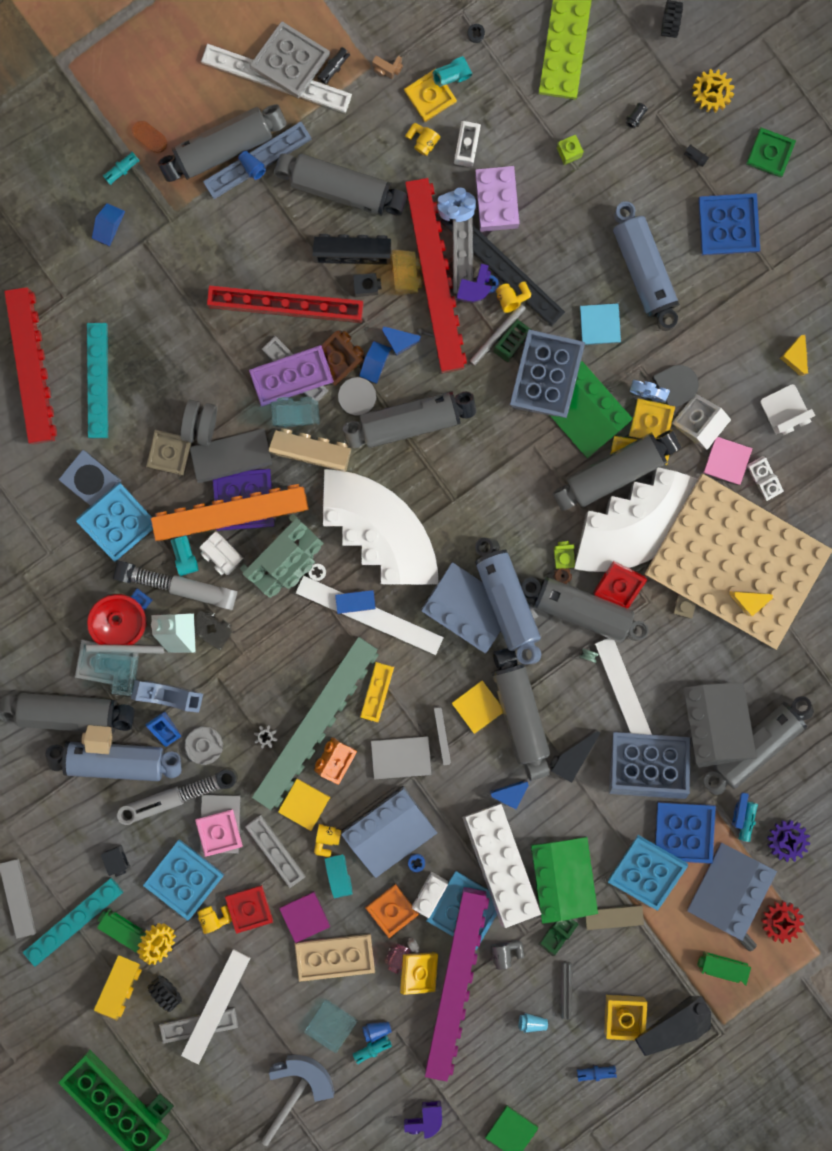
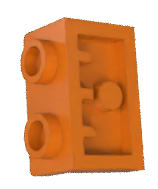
[314,737,357,785]

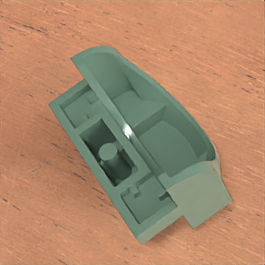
[239,514,324,598]

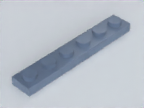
[203,122,312,199]

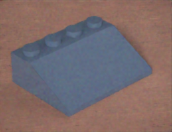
[510,330,585,418]
[421,562,501,654]
[609,732,690,799]
[341,787,437,878]
[687,843,777,941]

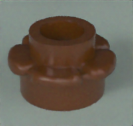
[553,568,572,584]

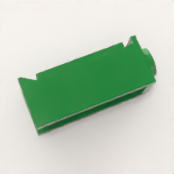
[97,908,146,952]
[697,951,751,986]

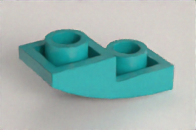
[325,854,353,899]

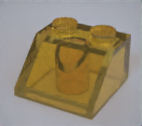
[392,250,422,295]

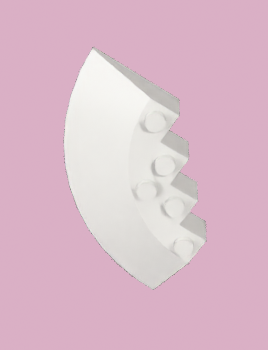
[574,467,698,572]
[323,469,438,584]

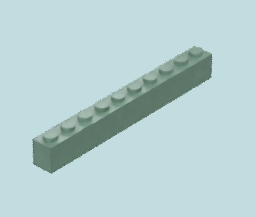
[252,637,379,810]

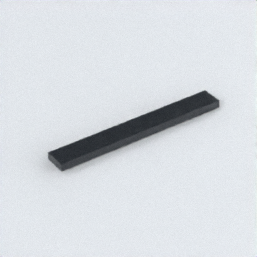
[441,218,565,327]

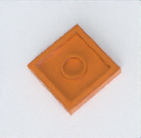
[365,883,419,938]

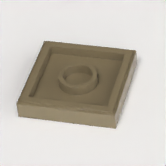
[146,430,192,476]

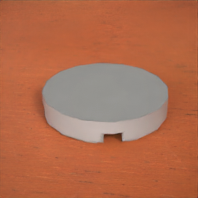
[338,377,376,416]
[185,726,223,765]

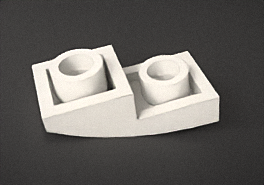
[747,456,784,501]

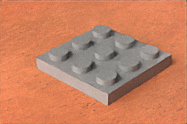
[250,22,330,99]

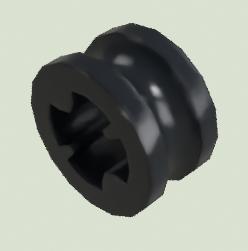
[467,24,485,43]

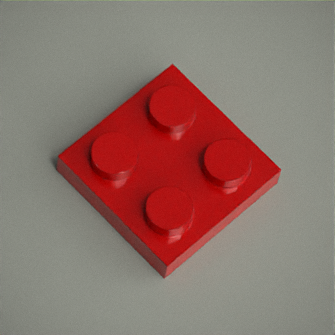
[593,561,647,609]
[225,885,273,934]

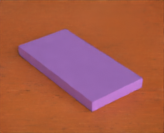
[249,345,334,407]

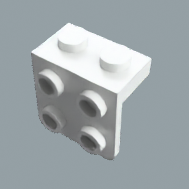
[760,384,815,435]

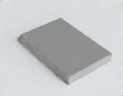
[75,640,138,688]
[371,736,431,779]
[200,794,241,854]

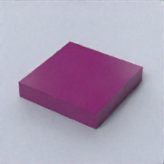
[279,891,330,943]

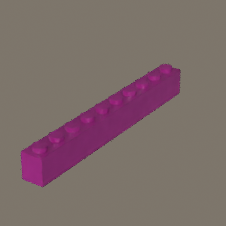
[425,887,489,1082]

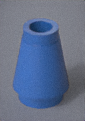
[238,151,266,180]
[362,1021,392,1043]

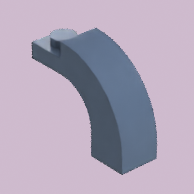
[131,680,203,712]
[269,1055,334,1102]

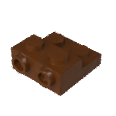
[322,330,365,386]

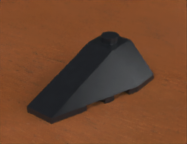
[635,996,711,1056]

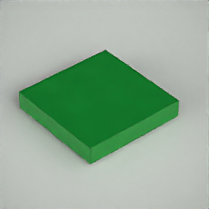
[746,127,796,178]
[485,1105,539,1151]

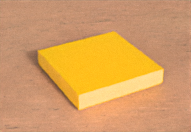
[404,68,457,122]
[629,399,675,438]
[452,680,503,734]
[278,778,330,831]
[400,952,438,995]

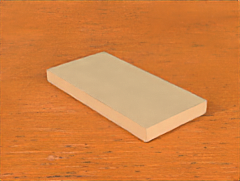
[295,934,375,982]

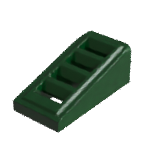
[493,319,532,362]

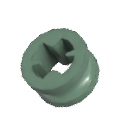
[580,648,598,663]

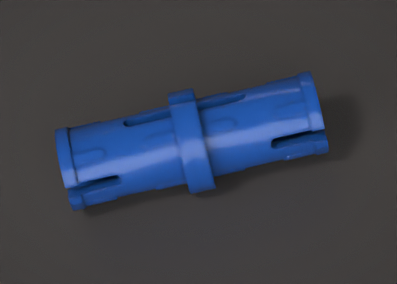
[577,1065,617,1082]

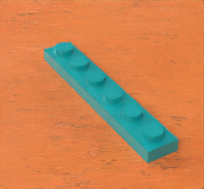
[87,323,108,439]
[23,877,124,967]

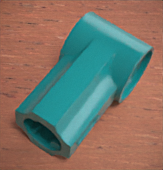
[432,56,473,87]
[171,536,199,576]

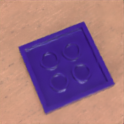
[213,469,275,531]

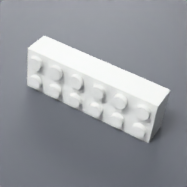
[462,804,541,928]

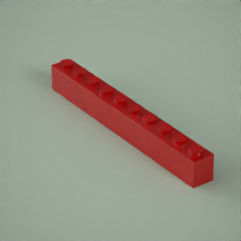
[405,178,467,374]

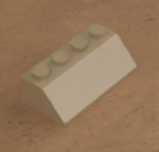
[269,428,351,472]

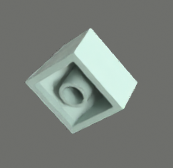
[151,614,195,653]

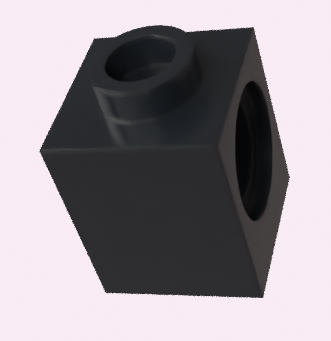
[353,273,382,297]
[101,845,130,877]

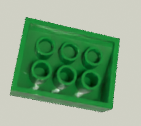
[549,361,633,459]
[530,837,598,924]

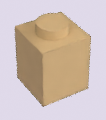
[82,725,112,754]

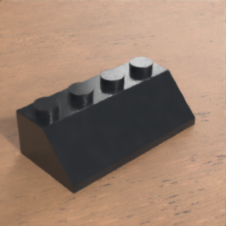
[312,234,392,265]

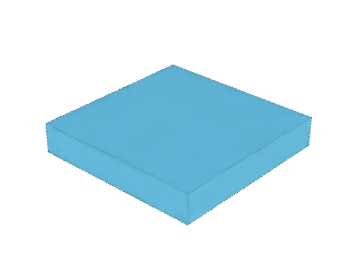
[580,304,621,345]

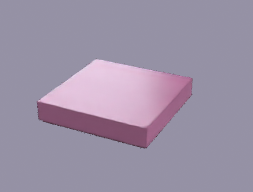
[703,437,752,485]
[195,809,243,857]

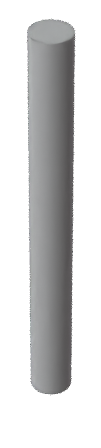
[470,304,526,366]
[86,644,164,654]
[261,1078,308,1146]

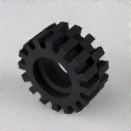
[661,0,683,38]
[147,975,182,1012]

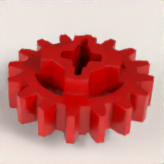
[761,900,805,944]

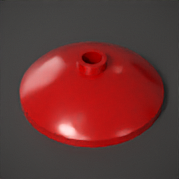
[87,594,146,645]

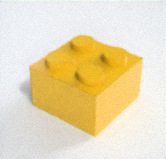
[604,995,647,1040]

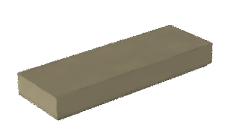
[585,905,644,930]

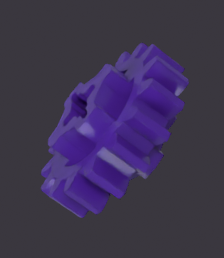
[767,819,810,862]

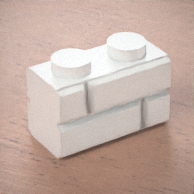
[454,121,481,167]
[200,532,244,575]
[412,872,448,918]

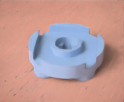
[438,188,476,222]
[630,380,670,403]

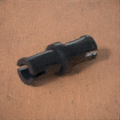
[317,47,350,85]

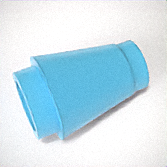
[519,1013,548,1033]

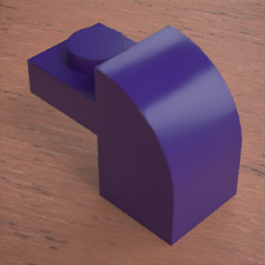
[456,264,492,303]
[404,1101,442,1139]

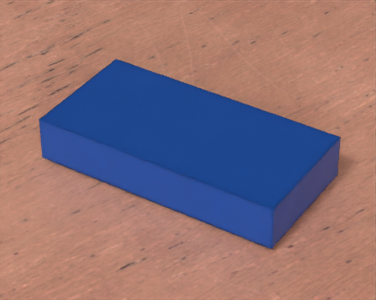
[335,590,376,614]

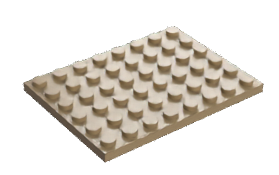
[644,474,832,650]

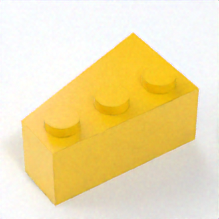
[94,955,142,1021]

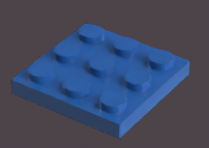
[698,193,760,255]
[655,802,716,864]

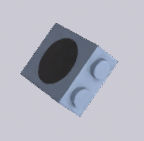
[59,450,122,506]

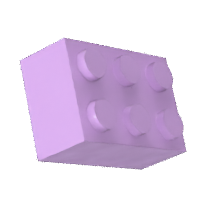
[475,166,519,232]

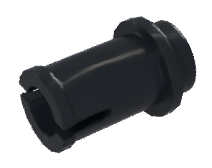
[625,103,648,129]
[683,144,709,167]

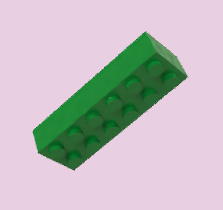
[58,1050,170,1151]

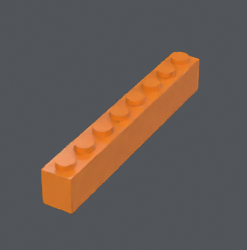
[151,484,309,541]

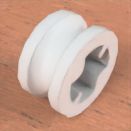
[309,564,326,581]

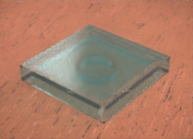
[304,999,357,1053]

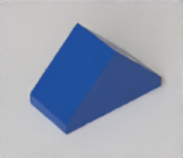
[92,203,125,246]
[382,326,421,356]
[359,341,391,384]
[145,712,182,747]
[490,780,529,809]

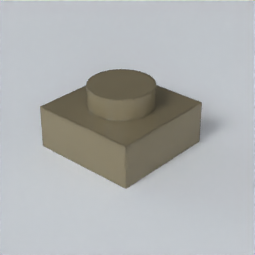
[673,595,696,619]

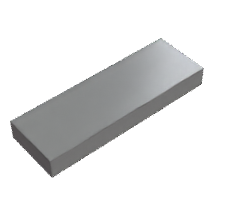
[434,706,451,765]

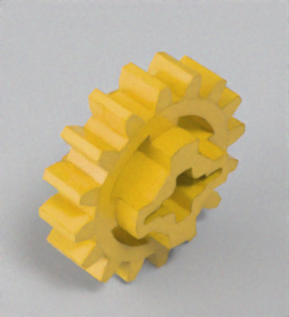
[692,69,735,113]
[137,923,176,965]

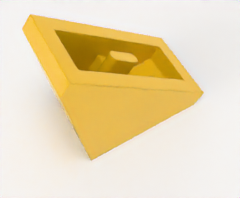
[780,335,808,376]
[730,591,773,616]

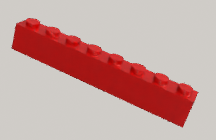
[207,286,364,323]
[4,287,57,445]

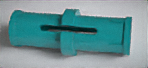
[102,152,140,185]
[738,801,758,842]
[353,1035,392,1064]

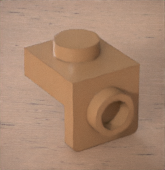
[372,56,403,79]

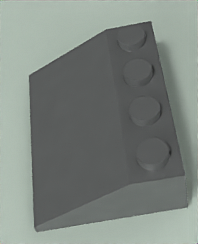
[684,683,757,768]

